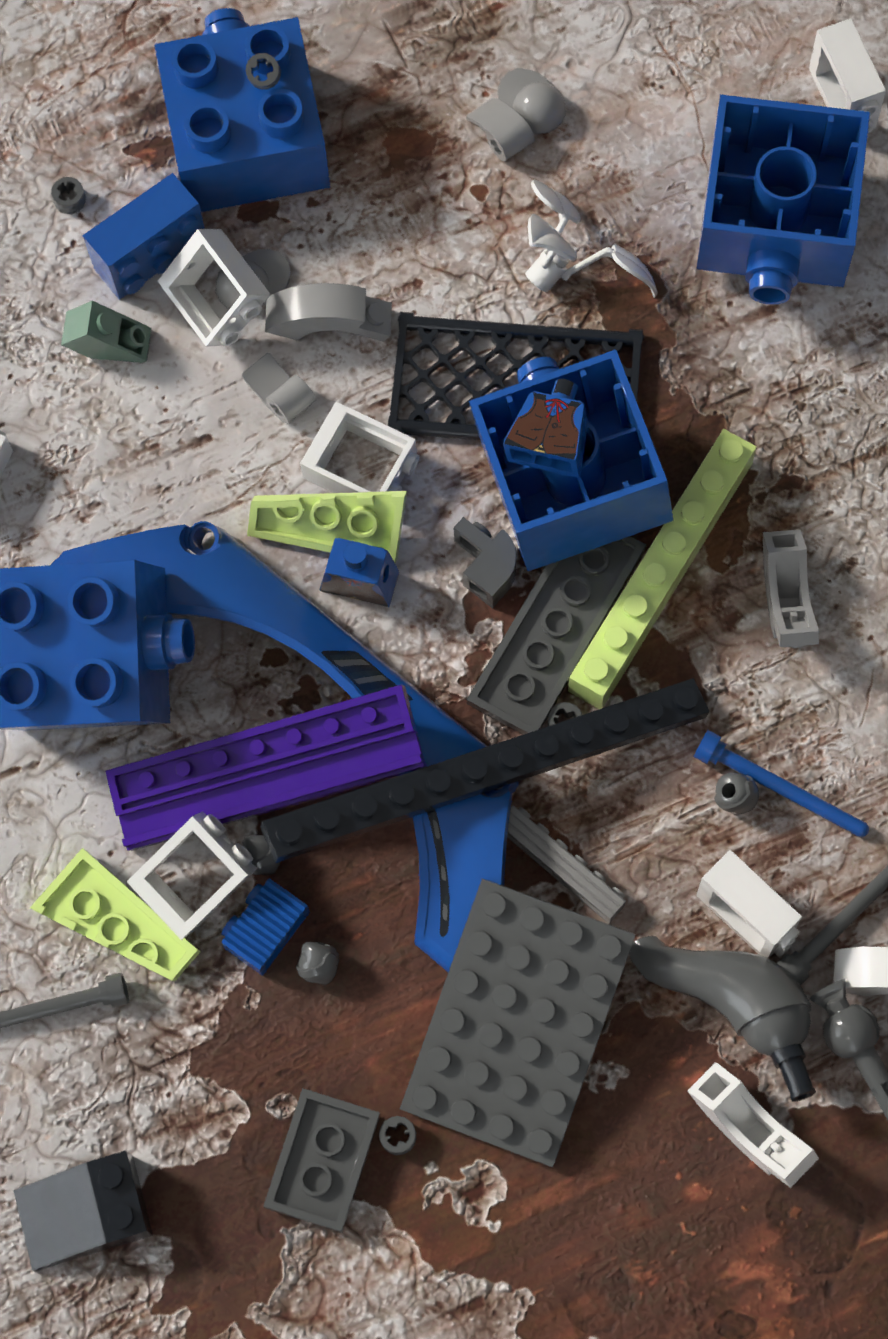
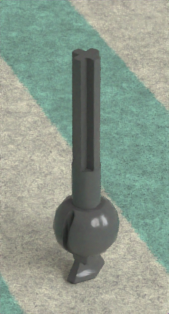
[809,978,888,1120]

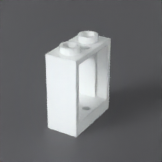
[809,19,886,134]
[158,229,270,347]
[300,402,420,493]
[127,811,257,940]
[696,850,802,959]

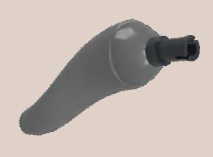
[629,936,816,1102]

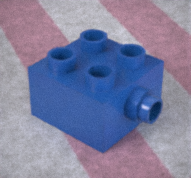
[154,8,331,212]
[696,94,870,305]
[469,350,674,571]
[0,560,195,731]

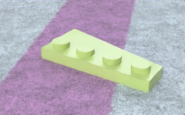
[247,491,407,563]
[30,848,201,982]

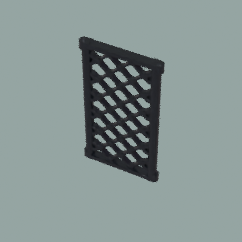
[387,312,645,440]

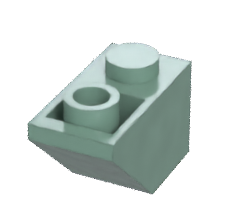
[61,300,152,363]

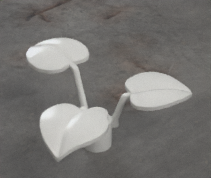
[525,179,658,297]

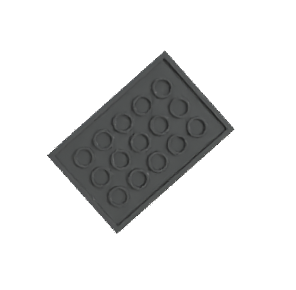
[400,878,636,1167]

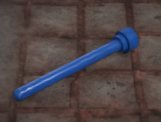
[693,730,869,837]

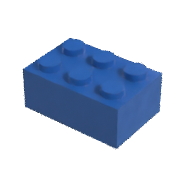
[83,173,205,300]

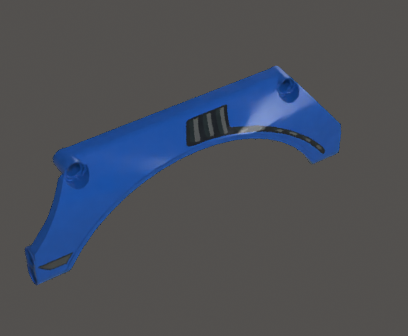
[51,521,519,972]

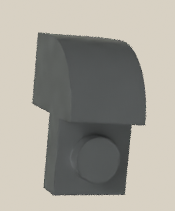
[454,517,516,609]

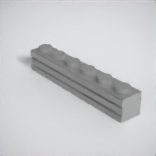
[507,805,626,924]

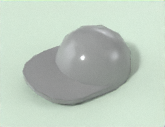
[498,68,566,134]
[216,249,290,309]

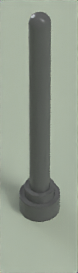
[777,865,888,985]
[0,972,129,1028]

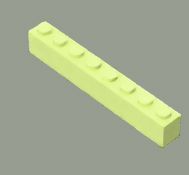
[568,428,757,709]

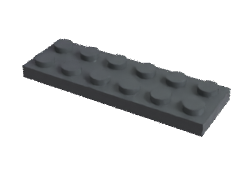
[467,536,646,735]

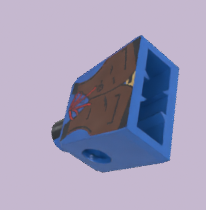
[503,379,588,478]
[320,538,399,608]

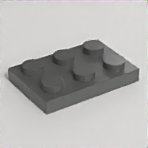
[263,1088,381,1233]

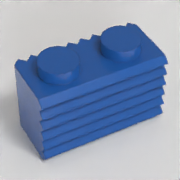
[221,878,310,976]

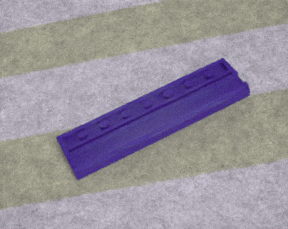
[105,685,427,851]

